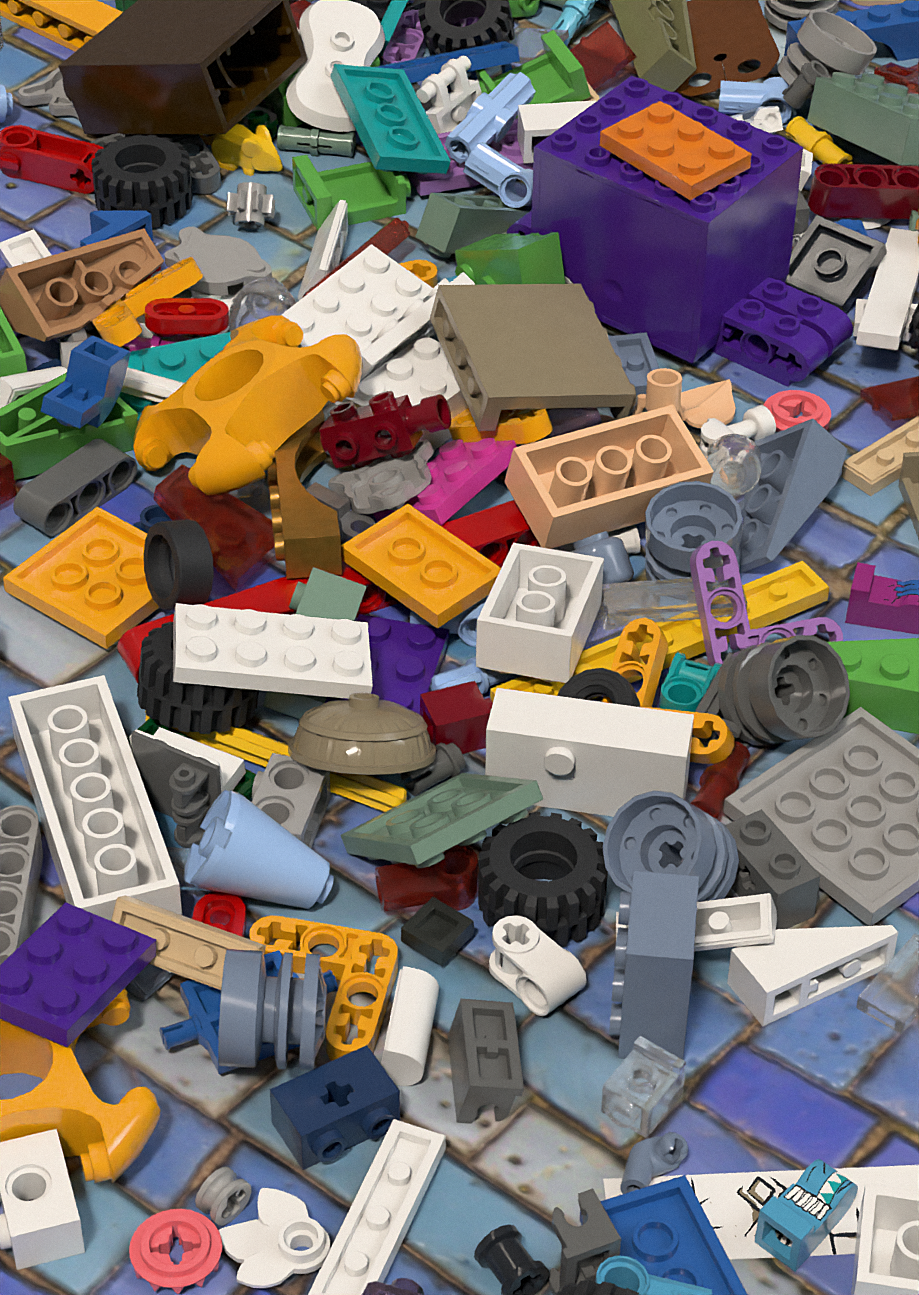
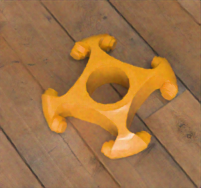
[133,315,363,496]
[0,988,160,1183]

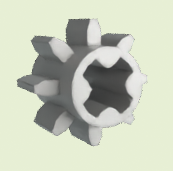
[226,182,275,229]

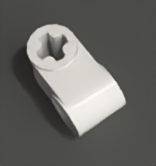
[488,915,586,1016]

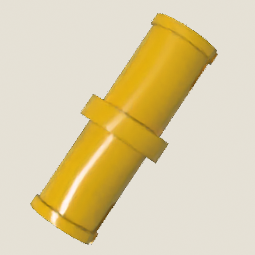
[785,116,853,164]

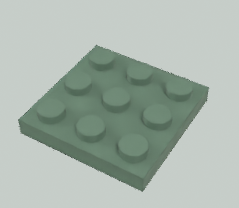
[340,773,543,868]

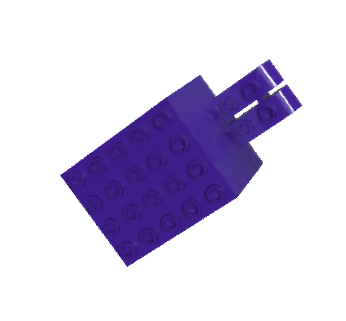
[507,76,853,387]

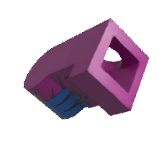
[845,562,919,634]

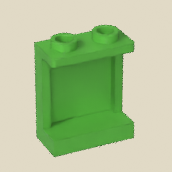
[475,30,591,119]
[292,154,411,231]

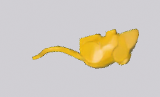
[199,123,283,176]

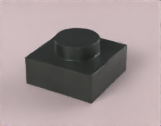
[401,897,474,966]

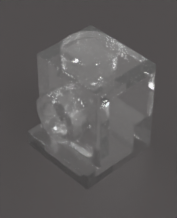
[601,1036,686,1138]

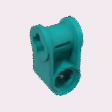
[659,652,722,712]

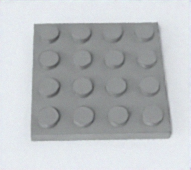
[723,707,919,926]

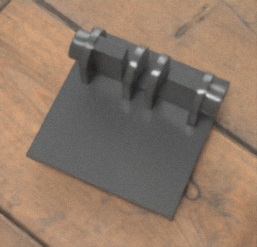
[131,731,221,850]

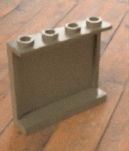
[430,284,636,431]

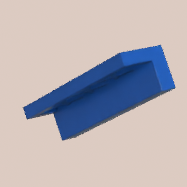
[376,41,520,93]

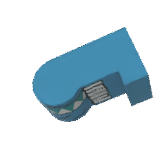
[754,1159,858,1272]

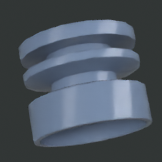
[645,481,742,604]
[603,790,739,902]
[218,949,327,1071]

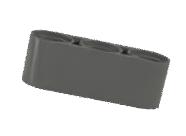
[13,439,137,536]

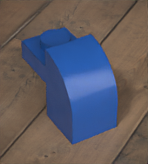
[41,335,131,429]

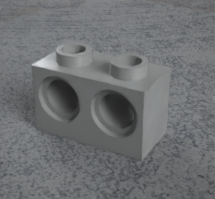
[252,753,331,848]

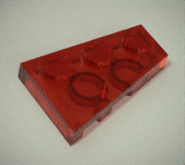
[153,464,275,591]

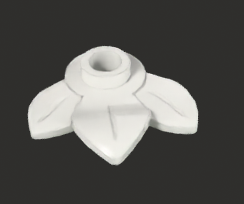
[218,1188,330,1288]

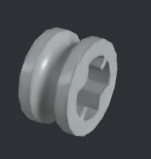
[195,1167,252,1226]

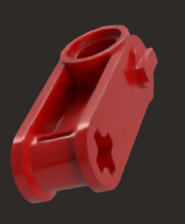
[0,125,103,194]

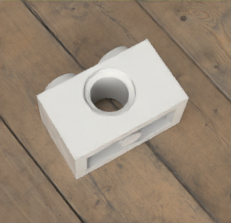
[0,1129,85,1270]

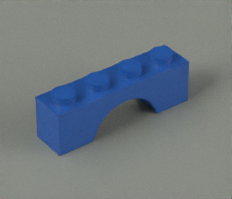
[784,0,919,61]

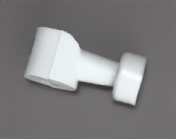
[699,405,776,466]

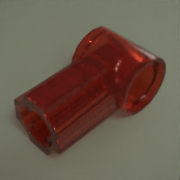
[375,844,478,912]

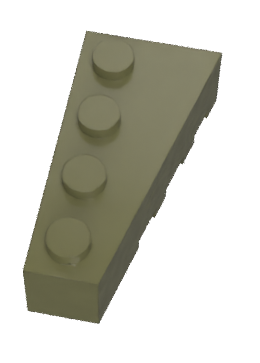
[610,0,697,92]

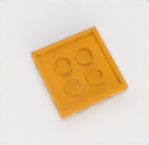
[3,506,159,649]

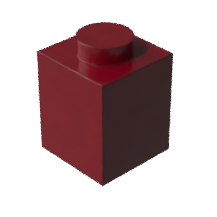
[420,681,493,754]

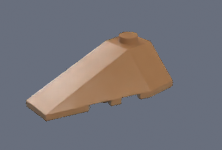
[0,229,164,342]

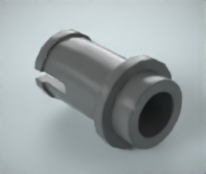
[782,60,829,109]
[400,743,466,796]

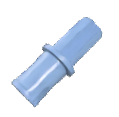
[430,657,522,694]

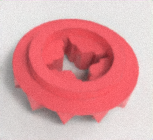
[763,390,831,432]
[129,1209,223,1295]

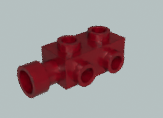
[319,391,451,468]

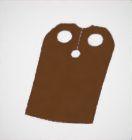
[675,0,780,97]

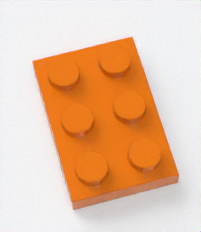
[599,101,752,200]

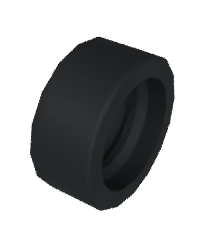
[143,519,214,610]

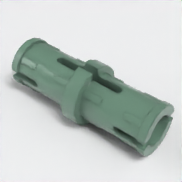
[277,125,356,157]

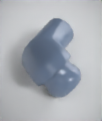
[620,1132,688,1194]

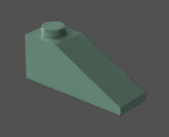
[416,193,529,258]

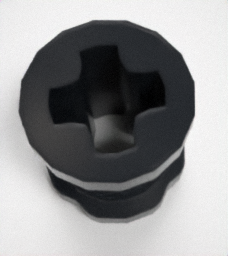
[474,1224,549,1295]

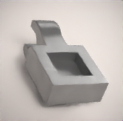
[306,482,375,544]

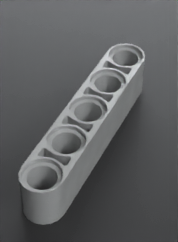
[0,805,43,965]

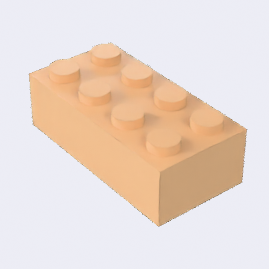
[504,405,714,549]

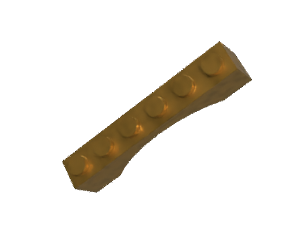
[267,409,342,579]

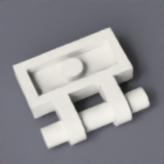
[416,56,482,134]

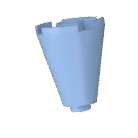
[184,790,334,909]

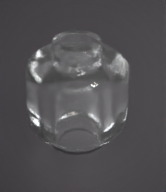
[706,433,762,497]

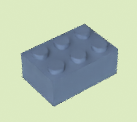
[609,870,699,1064]

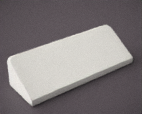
[298,200,348,300]
[616,893,777,952]

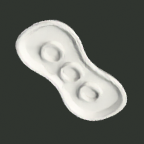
[286,0,385,132]

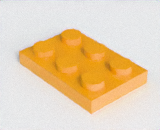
[341,504,501,629]

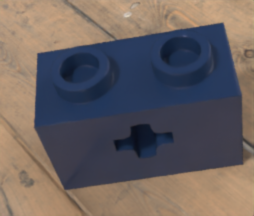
[270,1045,400,1170]

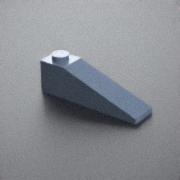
[738,418,848,573]

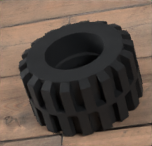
[418,0,515,73]
[92,135,193,228]
[137,622,259,734]
[478,812,608,948]

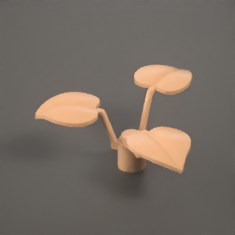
[550,368,736,489]

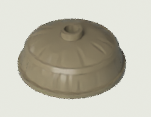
[288,693,436,775]

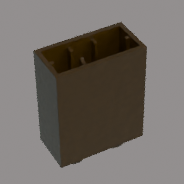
[58,0,308,134]

